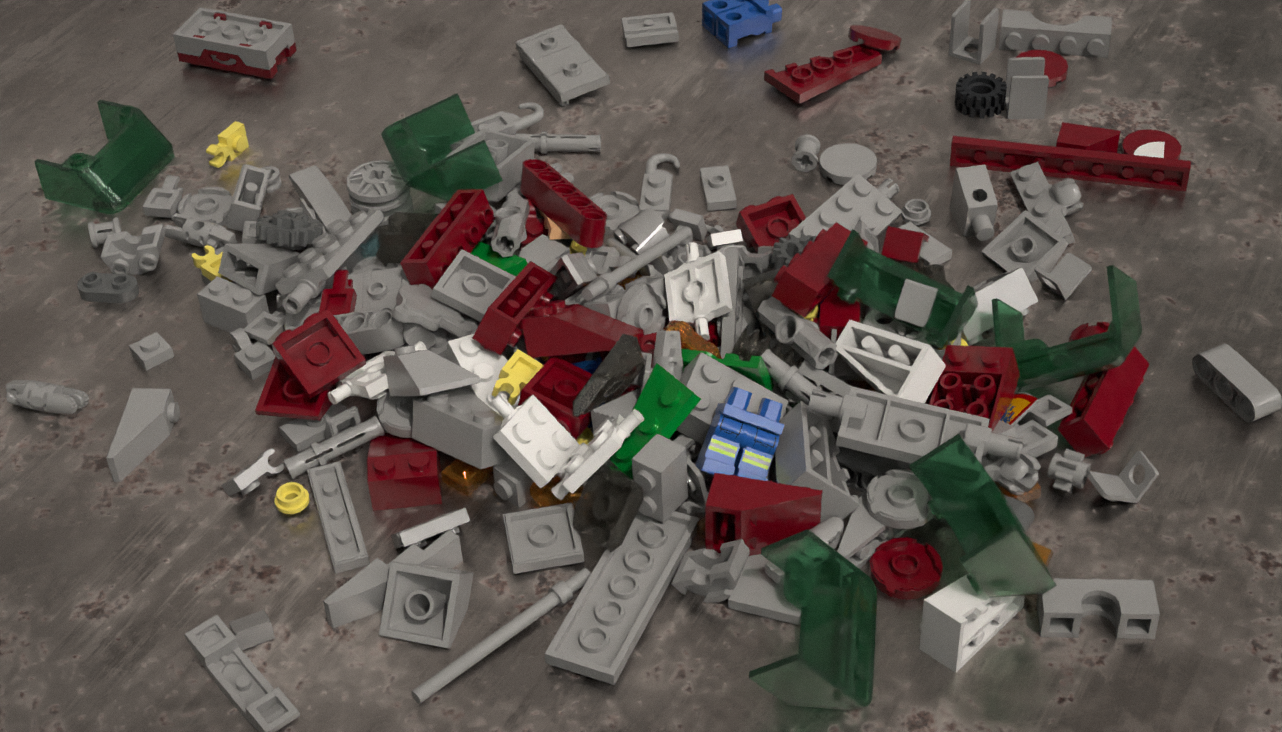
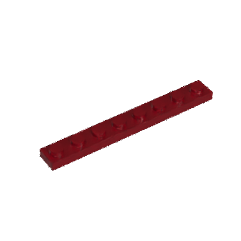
[950,136,1191,192]

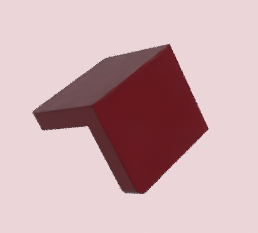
[881,226,929,263]

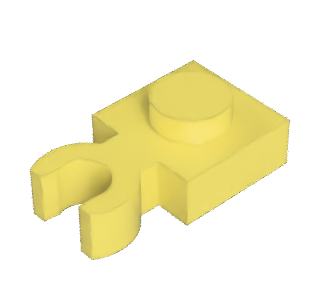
[206,121,249,168]
[191,245,232,282]
[492,349,543,405]

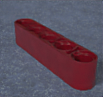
[520,159,607,248]

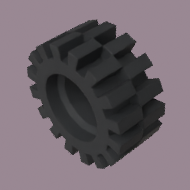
[955,72,1007,119]

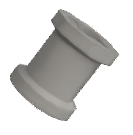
[792,134,820,172]
[88,217,122,248]

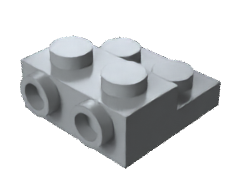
[431,250,515,322]

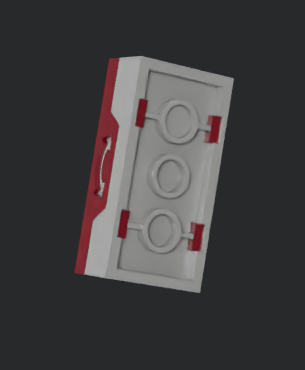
[173,7,297,79]

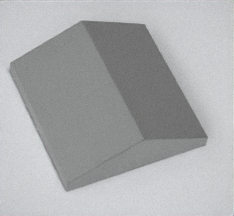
[981,210,1068,283]

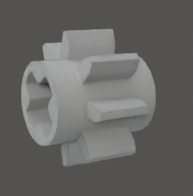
[1047,448,1091,493]

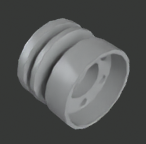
[347,160,414,237]

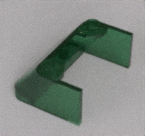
[381,93,503,202]
[34,99,175,214]
[827,229,978,348]
[991,265,1142,392]
[909,433,1057,598]
[749,529,877,711]

